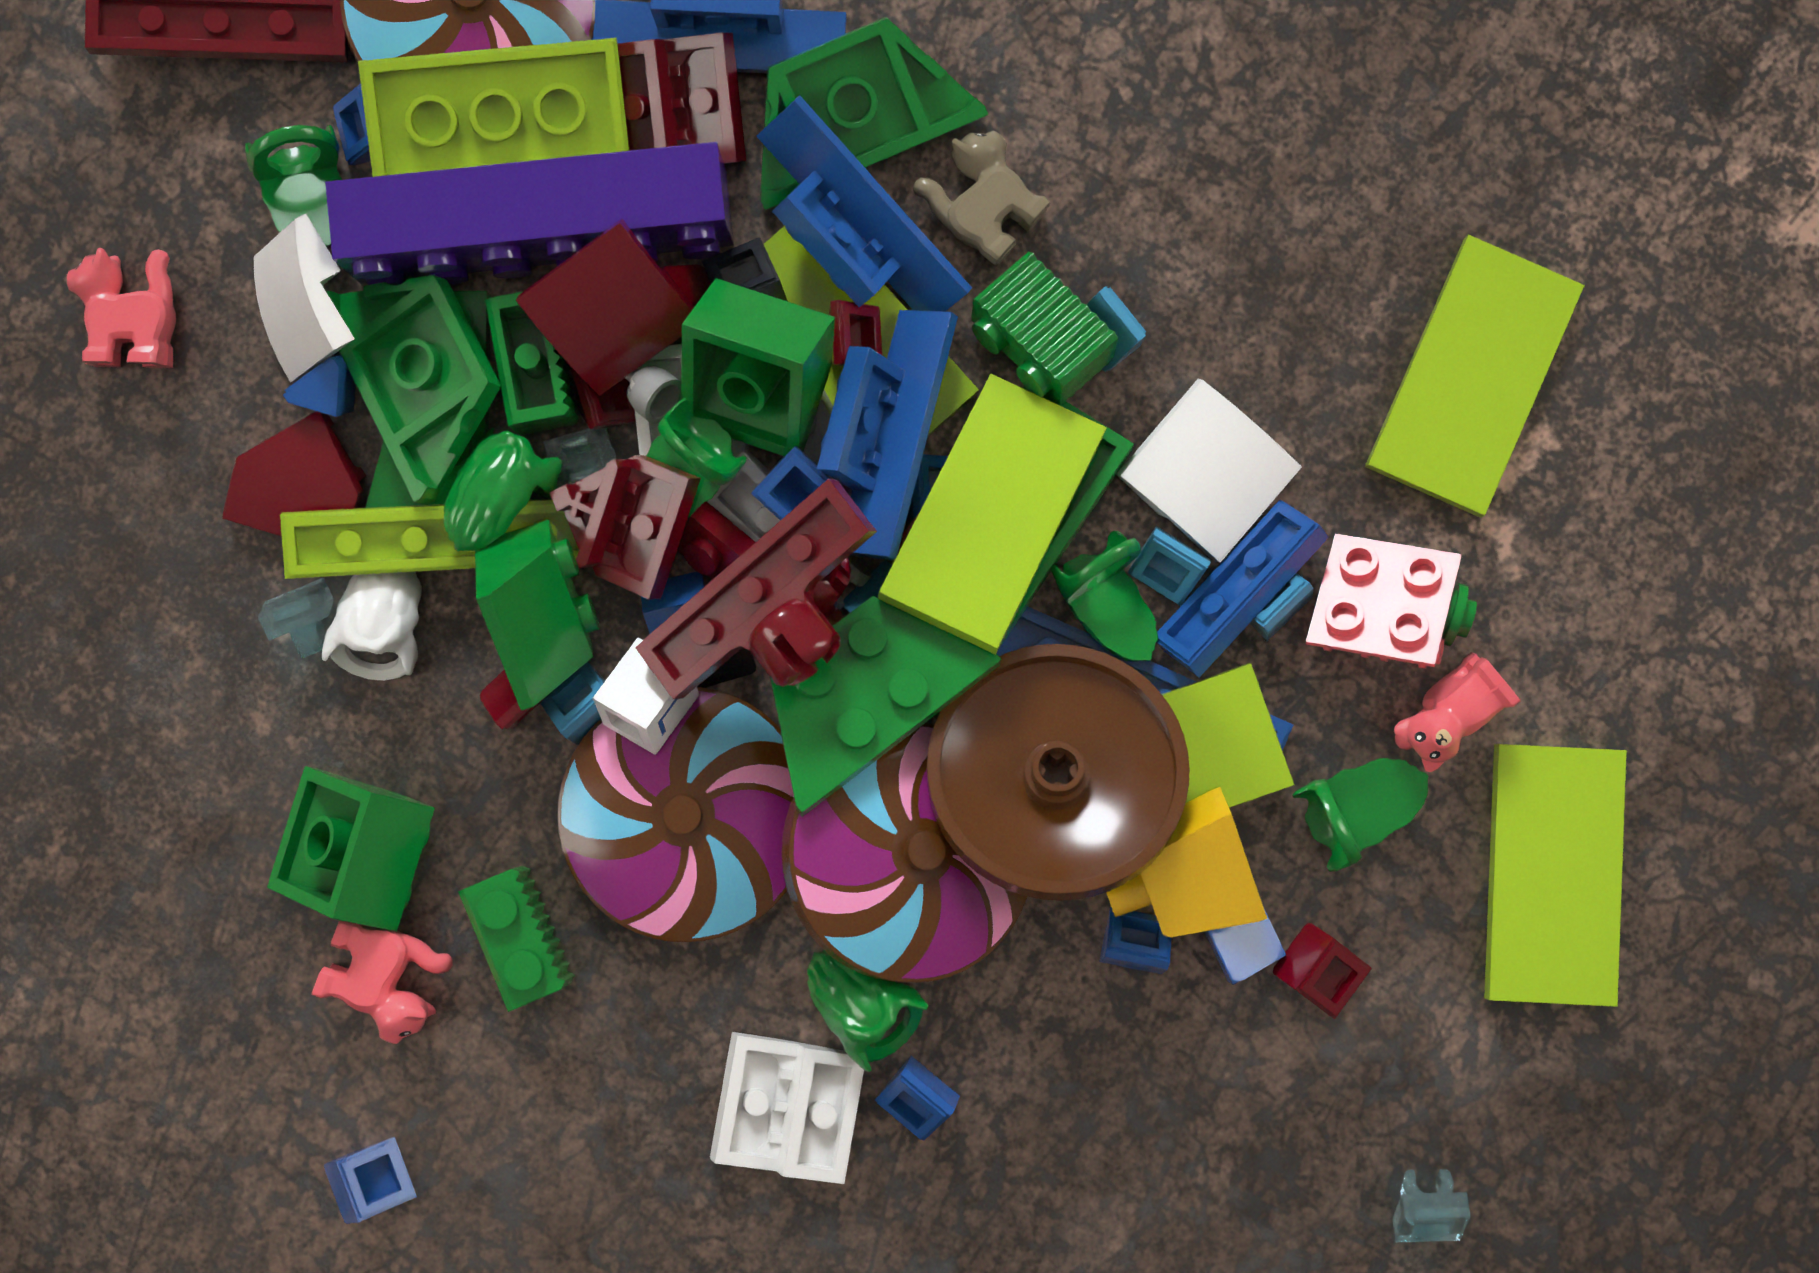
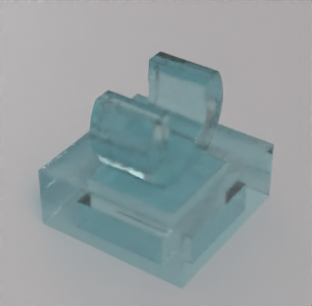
[543,427,617,488]
[258,577,334,658]
[1393,1169,1470,1242]

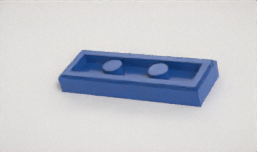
[1156,500,1329,677]

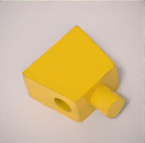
[1106,787,1267,938]

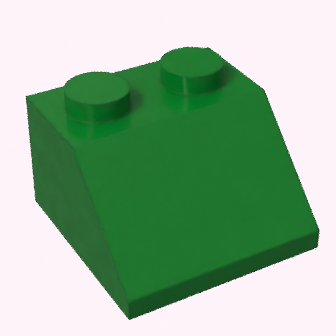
[681,278,835,456]
[475,519,600,711]
[267,766,435,931]

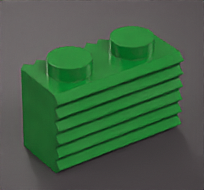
[971,251,1118,406]
[485,292,580,435]
[458,866,575,1012]

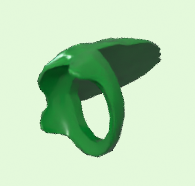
[245,125,342,247]
[646,398,747,518]
[444,427,563,552]
[1051,531,1158,662]
[1293,758,1429,872]
[807,949,929,1072]

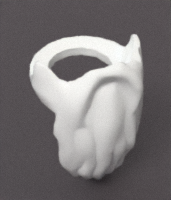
[322,572,422,681]

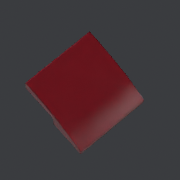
[617,32,746,163]
[516,219,694,396]

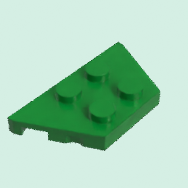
[760,17,988,210]
[326,275,501,505]
[770,596,1001,817]

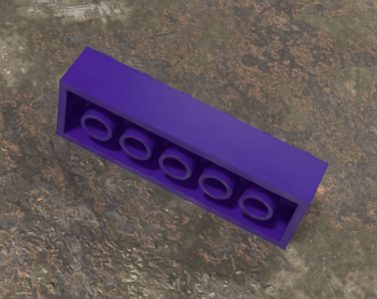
[325,142,734,286]

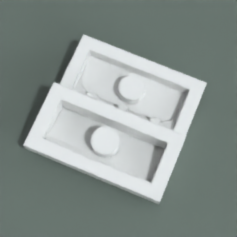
[254,214,355,382]
[1116,379,1302,563]
[710,1032,864,1184]

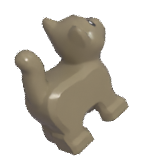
[913,131,1050,266]

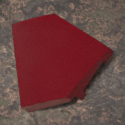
[222,411,366,536]
[550,455,701,599]

